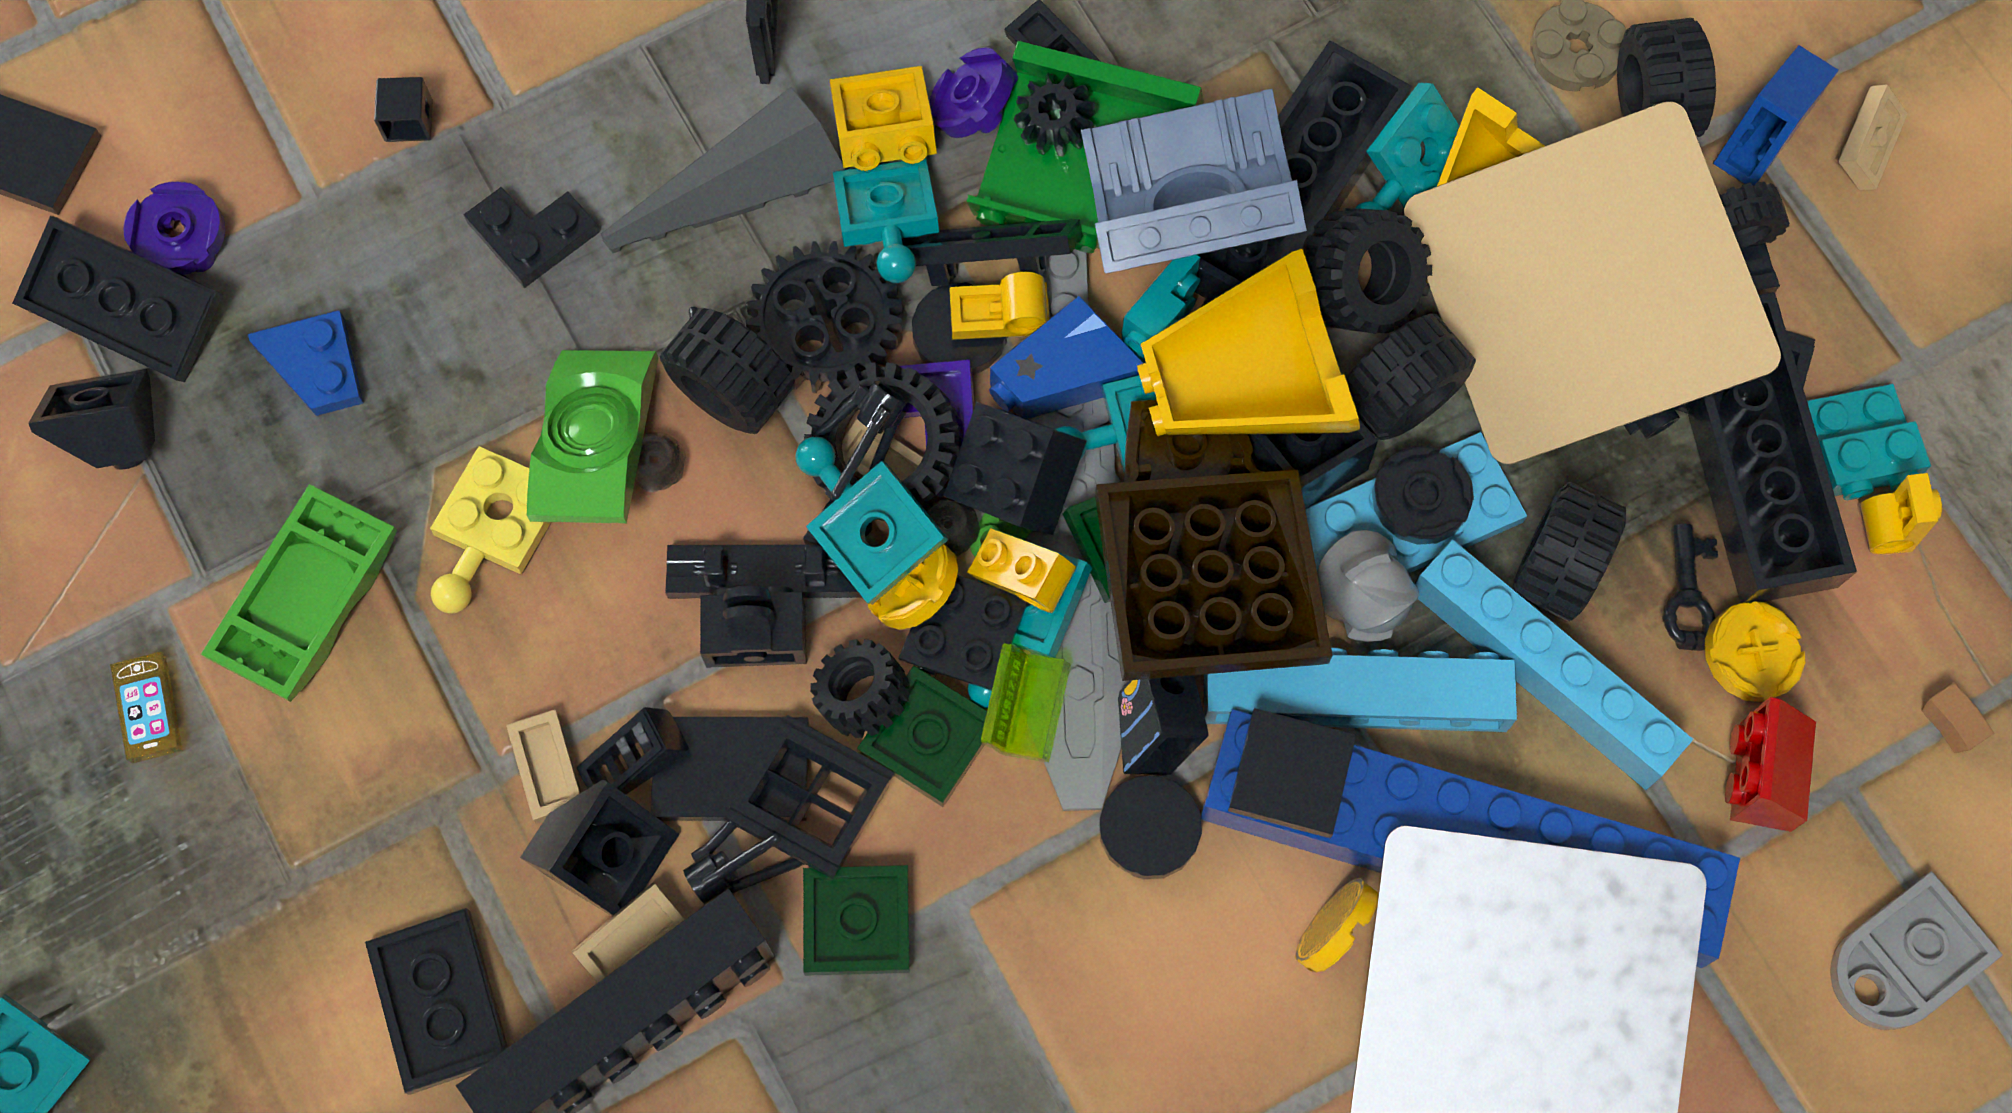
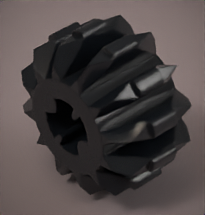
[1014,73,1096,157]

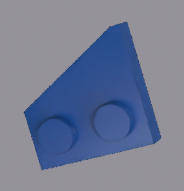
[248,310,364,416]

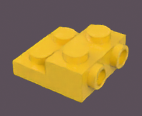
[829,66,937,171]

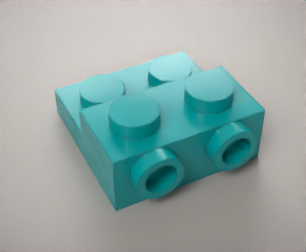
[1121,255,1200,363]
[1807,384,1931,500]
[0,994,91,1113]

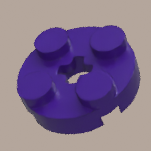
[929,48,1018,138]
[123,182,225,275]

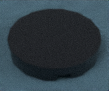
[912,282,1007,375]
[1372,446,1474,545]
[1099,776,1202,879]

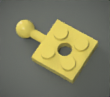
[430,446,551,614]

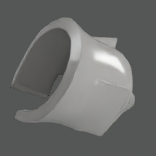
[1317,530,1419,642]

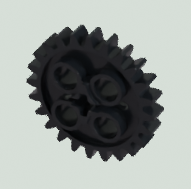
[746,241,903,393]

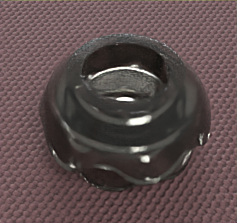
[635,432,686,492]
[925,498,980,557]

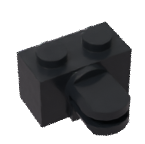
[700,586,806,668]

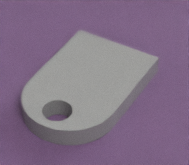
[1830,871,2003,1030]

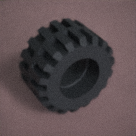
[1617,18,1716,137]
[1303,208,1432,334]
[660,308,795,434]
[1346,314,1476,441]
[1513,481,1626,621]

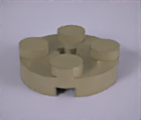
[1530,0,1627,91]

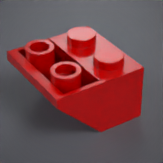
[1725,697,1816,832]

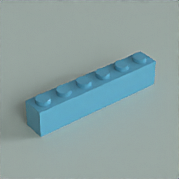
[1415,539,1693,790]
[1204,648,1517,732]

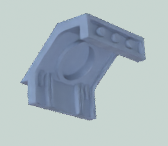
[1081,89,1307,274]

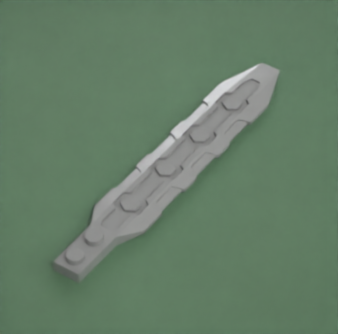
[1027,249,1128,811]

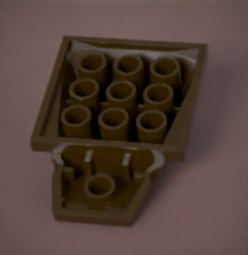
[1095,400,1333,681]

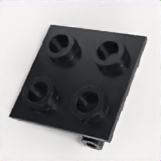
[898,575,1028,691]

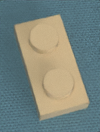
[1839,85,1908,190]

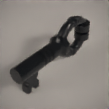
[1662,524,1718,651]

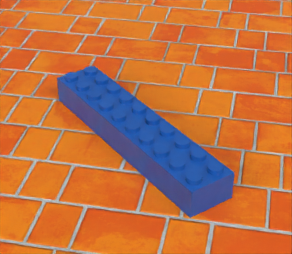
[1201,709,1740,968]

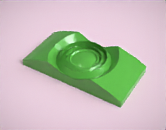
[526,350,658,524]
[201,484,397,702]

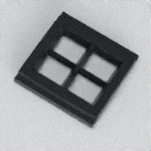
[745,0,778,84]
[724,715,895,879]

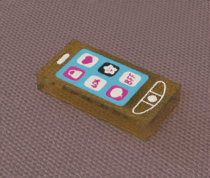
[110,651,183,764]

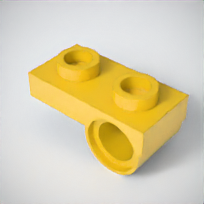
[949,272,1049,340]
[1860,473,1942,554]
[967,528,1076,613]

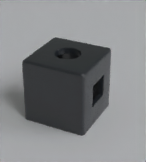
[374,77,433,142]

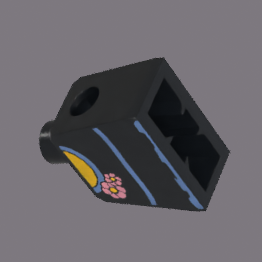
[1118,675,1209,775]

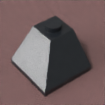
[28,369,155,470]
[520,780,679,916]

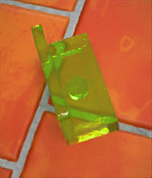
[981,643,1071,763]

